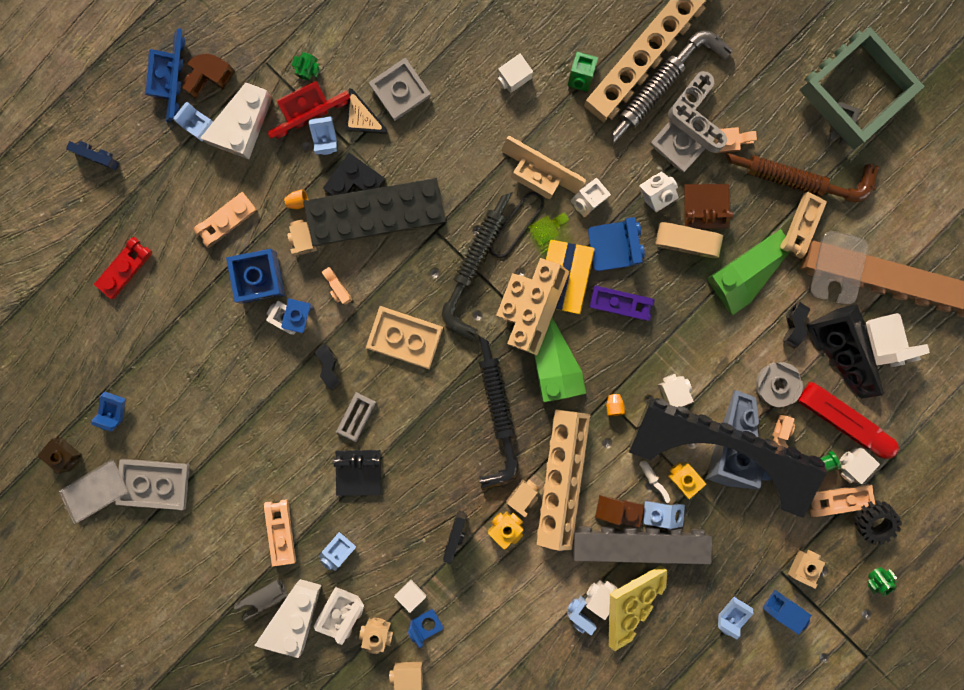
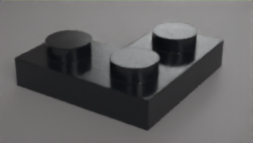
[323,153,386,196]

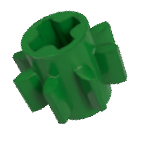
[291,52,321,81]
[867,567,897,596]

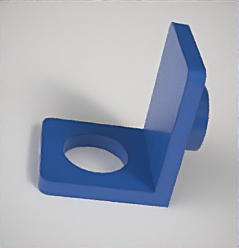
[281,298,314,333]
[408,609,443,648]

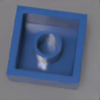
[226,249,285,304]

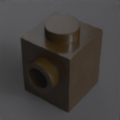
[37,437,81,473]

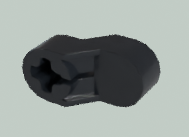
[783,301,810,349]
[315,343,343,391]

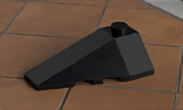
[807,304,884,399]

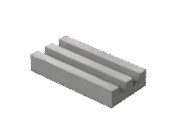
[336,392,376,442]

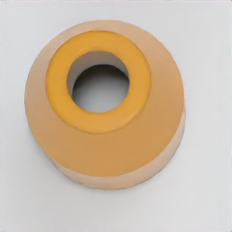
[284,189,308,209]
[606,394,625,416]

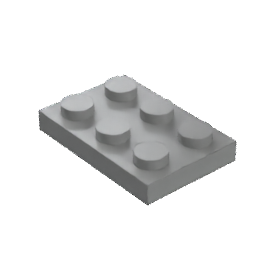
[116,459,190,510]

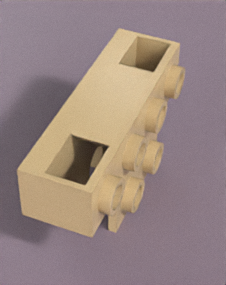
[496,258,570,356]

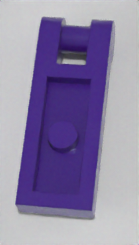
[589,286,655,322]

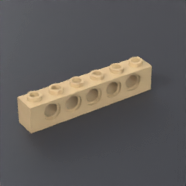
[537,410,590,551]

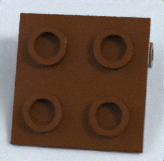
[684,184,733,229]

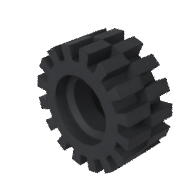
[854,500,902,545]

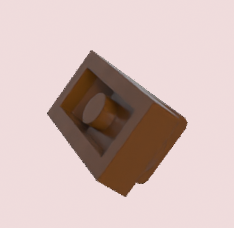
[595,495,644,527]

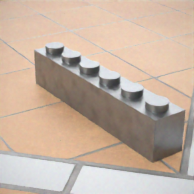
[572,526,712,564]

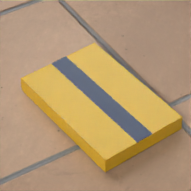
[546,240,595,314]

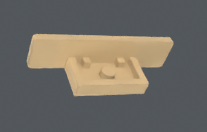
[502,136,586,200]

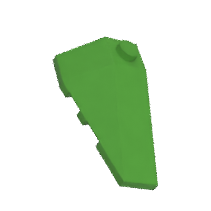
[707,229,790,315]
[533,318,586,402]

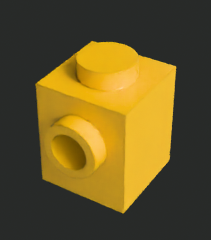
[668,462,706,499]

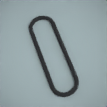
[489,192,544,258]

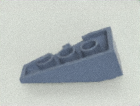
[707,390,764,489]

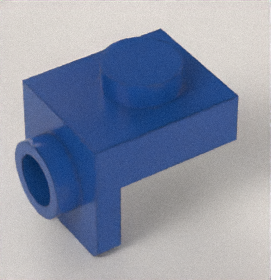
[91,392,126,431]

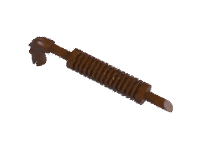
[725,153,879,203]

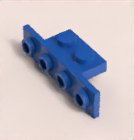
[145,28,185,122]

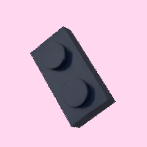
[66,141,119,170]

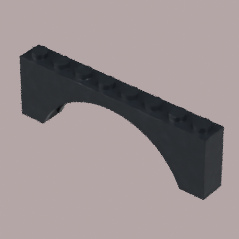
[629,397,827,518]

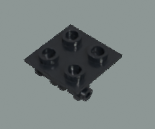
[334,450,381,496]

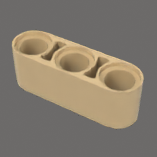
[655,222,723,258]

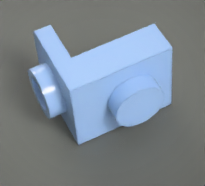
[173,102,213,141]
[309,117,337,155]
[567,596,596,635]
[718,597,753,639]

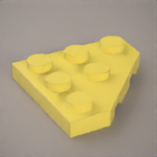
[609,565,667,651]

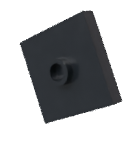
[443,510,466,564]

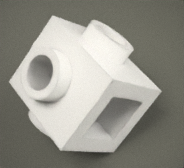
[639,171,679,212]

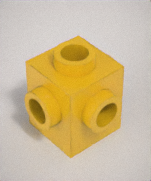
[488,511,524,550]

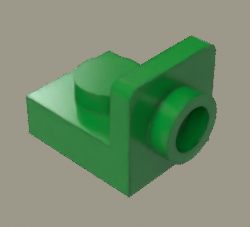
[567,52,598,92]

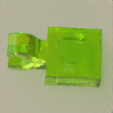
[528,212,569,246]

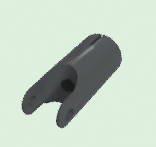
[234,579,288,621]

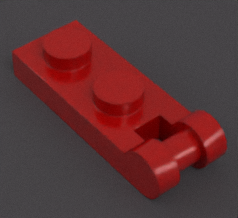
[93,237,152,299]

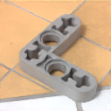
[668,71,727,153]

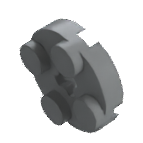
[755,362,803,407]

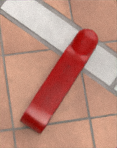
[797,382,899,459]

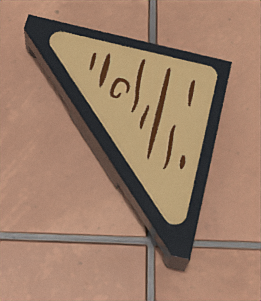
[346,88,388,134]

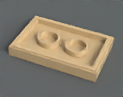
[366,306,444,370]

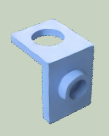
[643,501,685,529]

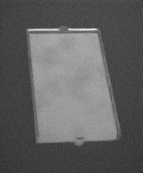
[59,459,129,524]

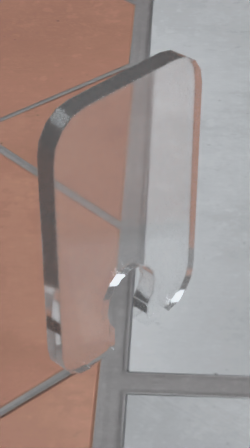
[811,231,868,304]

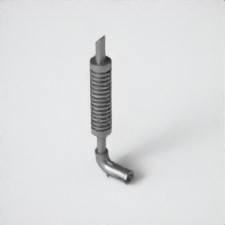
[612,31,734,145]

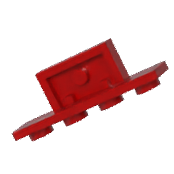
[268,80,350,139]

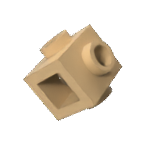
[359,618,393,654]

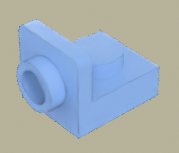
[319,532,356,571]

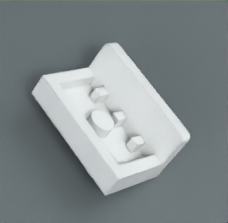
[313,587,364,645]

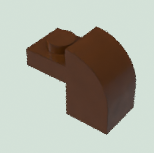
[182,54,235,98]

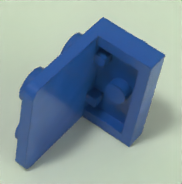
[588,217,645,271]

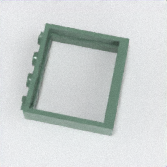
[799,27,925,150]

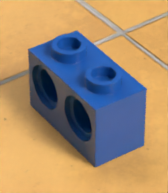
[763,589,812,635]

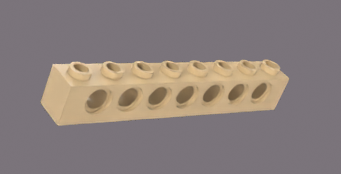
[584,0,713,123]

